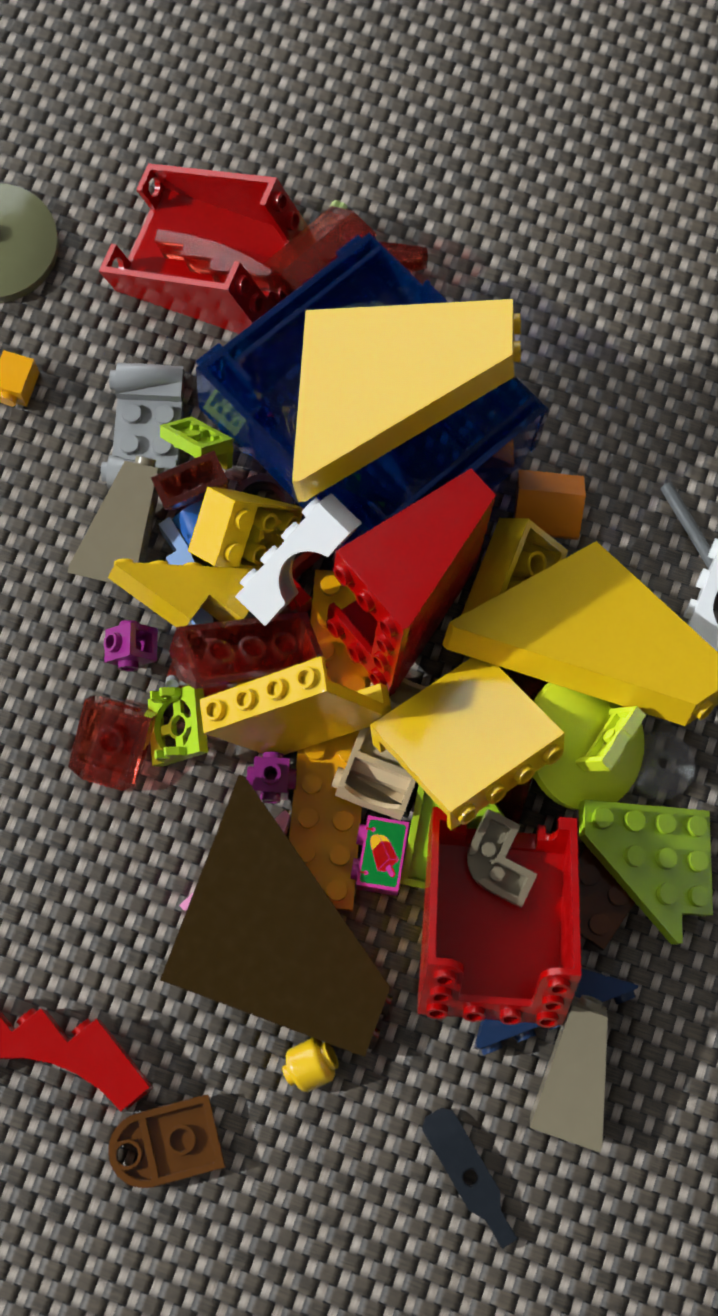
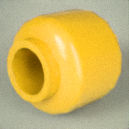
[282,1038,339,1092]

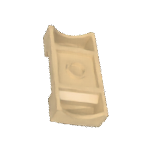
[331,678,427,821]

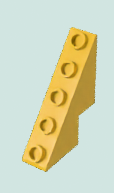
[108,558,262,632]

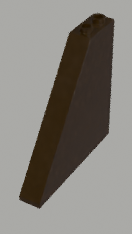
[160,775,393,1057]

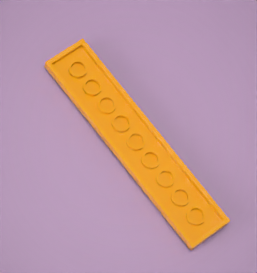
[289,569,372,911]

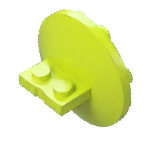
[533,682,646,810]

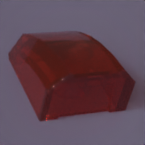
[68,695,157,791]

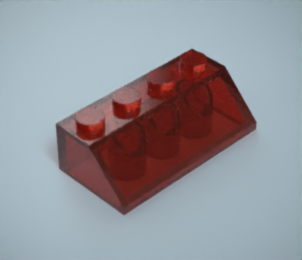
[169,612,328,689]

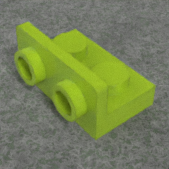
[160,416,234,470]

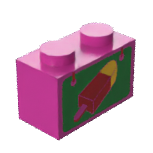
[350,815,409,896]

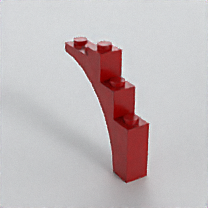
[0,1008,153,1112]

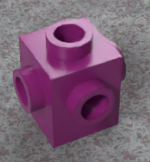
[104,620,158,672]
[247,752,297,804]

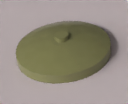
[0,183,59,303]

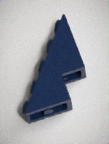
[474,968,638,1056]

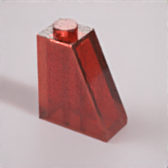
[151,451,228,510]

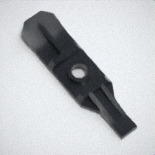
[422,1108,517,1249]

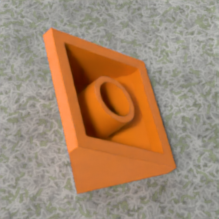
[514,469,586,540]

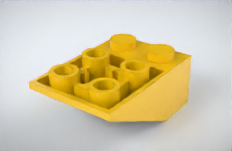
[188,486,305,569]

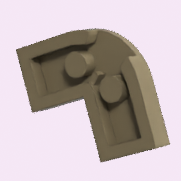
[467,809,537,908]

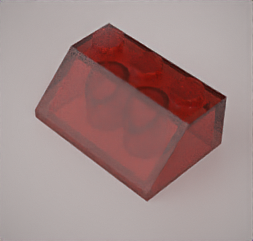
[261,206,376,312]

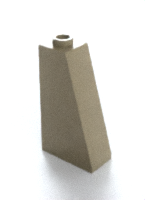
[67,455,164,584]
[530,995,608,1153]

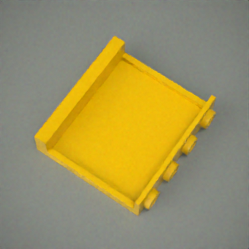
[200,656,391,755]
[370,657,565,830]

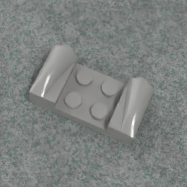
[101,363,186,498]

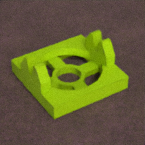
[147,684,208,767]

